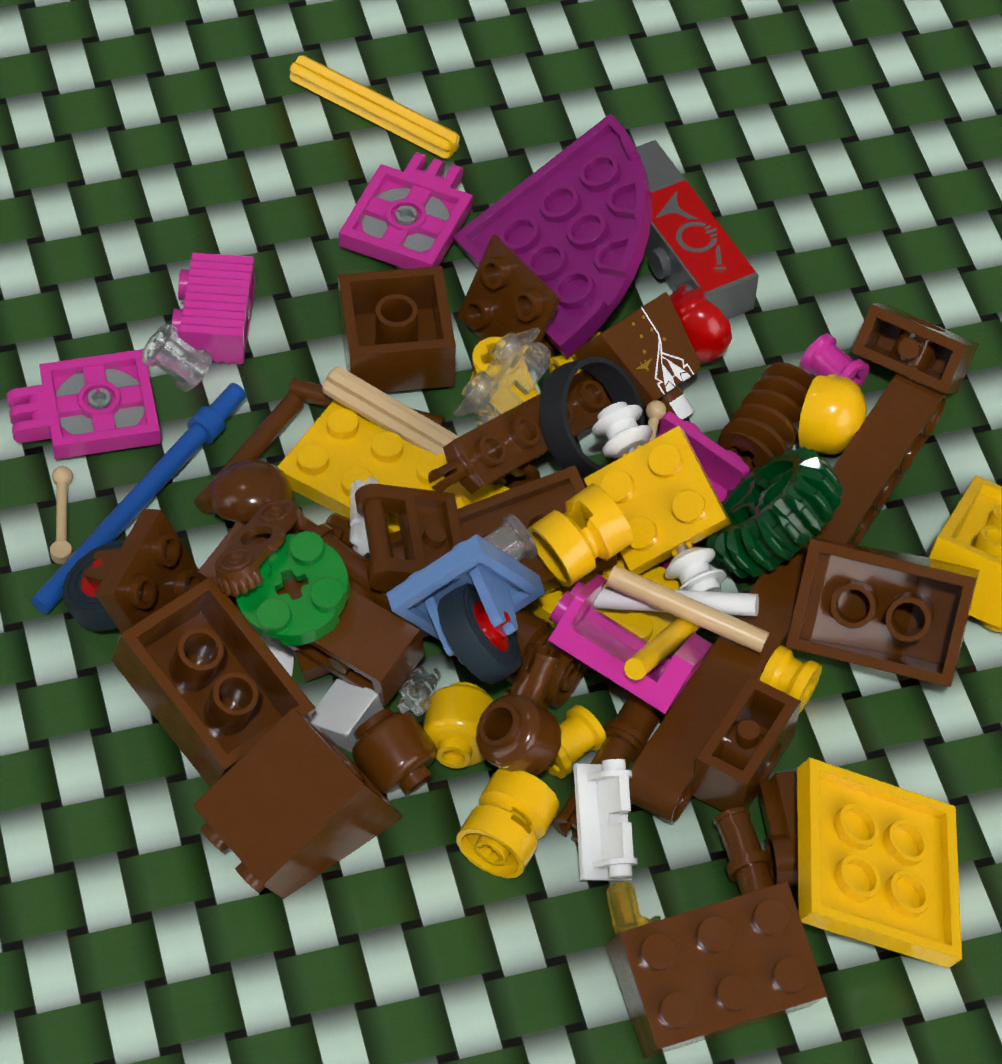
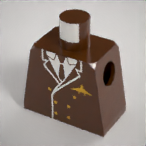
[573,292,700,420]

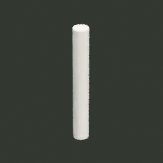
[594,587,759,616]

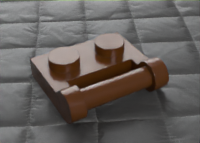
[355,484,463,592]

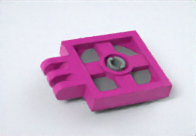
[339,152,473,269]
[6,349,161,459]

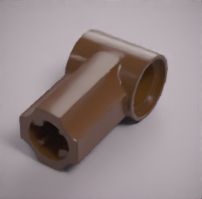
[758,771,798,886]

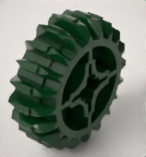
[705,447,844,579]

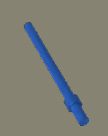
[31,383,246,614]

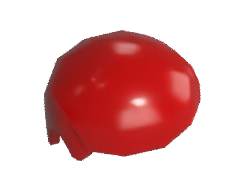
[669,284,732,364]

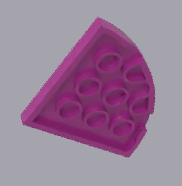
[452,113,652,359]

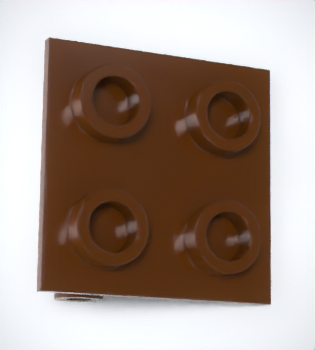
[457,235,561,373]

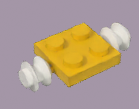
[584,402,732,592]

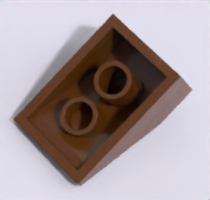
[786,538,980,687]

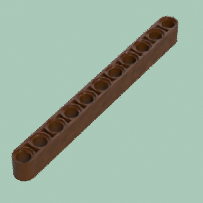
[629,374,947,824]

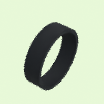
[539,356,645,478]

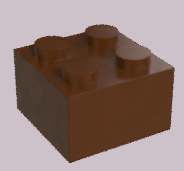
[338,266,456,392]

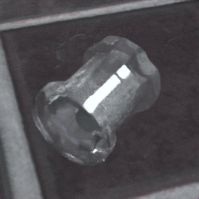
[142,324,212,392]
[483,514,538,561]

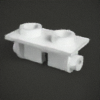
[573,759,638,881]

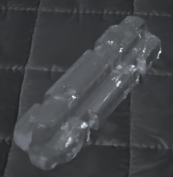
[396,665,442,717]

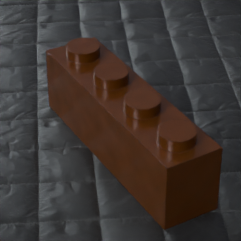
[197,521,425,706]

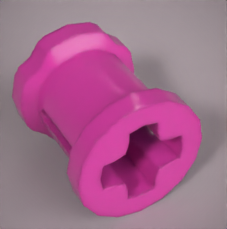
[800,333,870,387]

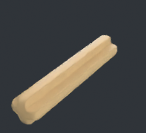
[322,367,459,455]

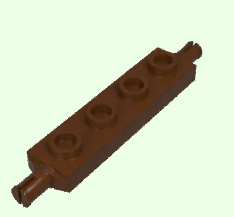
[428,370,612,494]

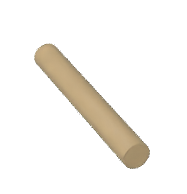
[606,565,770,653]

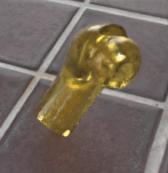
[606,882,665,936]

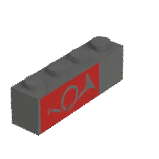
[636,140,759,319]

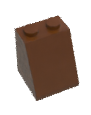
[193,708,403,899]

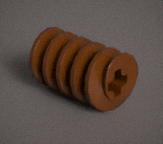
[718,362,813,474]

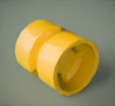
[527,483,634,588]
[456,769,560,879]

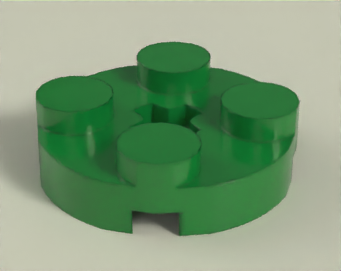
[236,531,351,646]

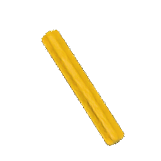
[289,55,460,159]

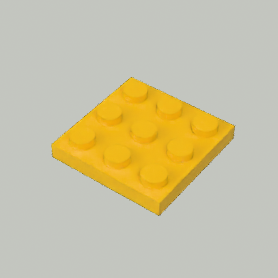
[797,758,962,969]

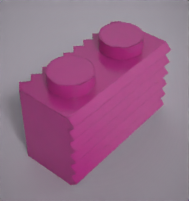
[171,252,256,365]

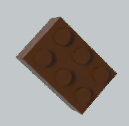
[111,576,315,788]
[606,881,827,1059]

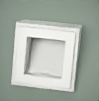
[309,679,384,753]

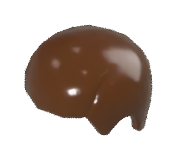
[210,460,293,523]

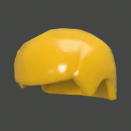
[798,374,867,455]

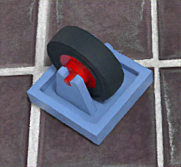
[386,534,545,684]

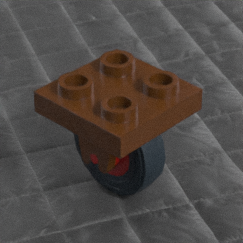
[62,509,201,633]

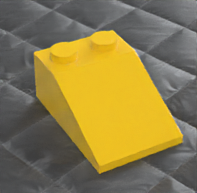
[929,475,1002,632]

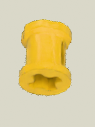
[546,705,607,779]

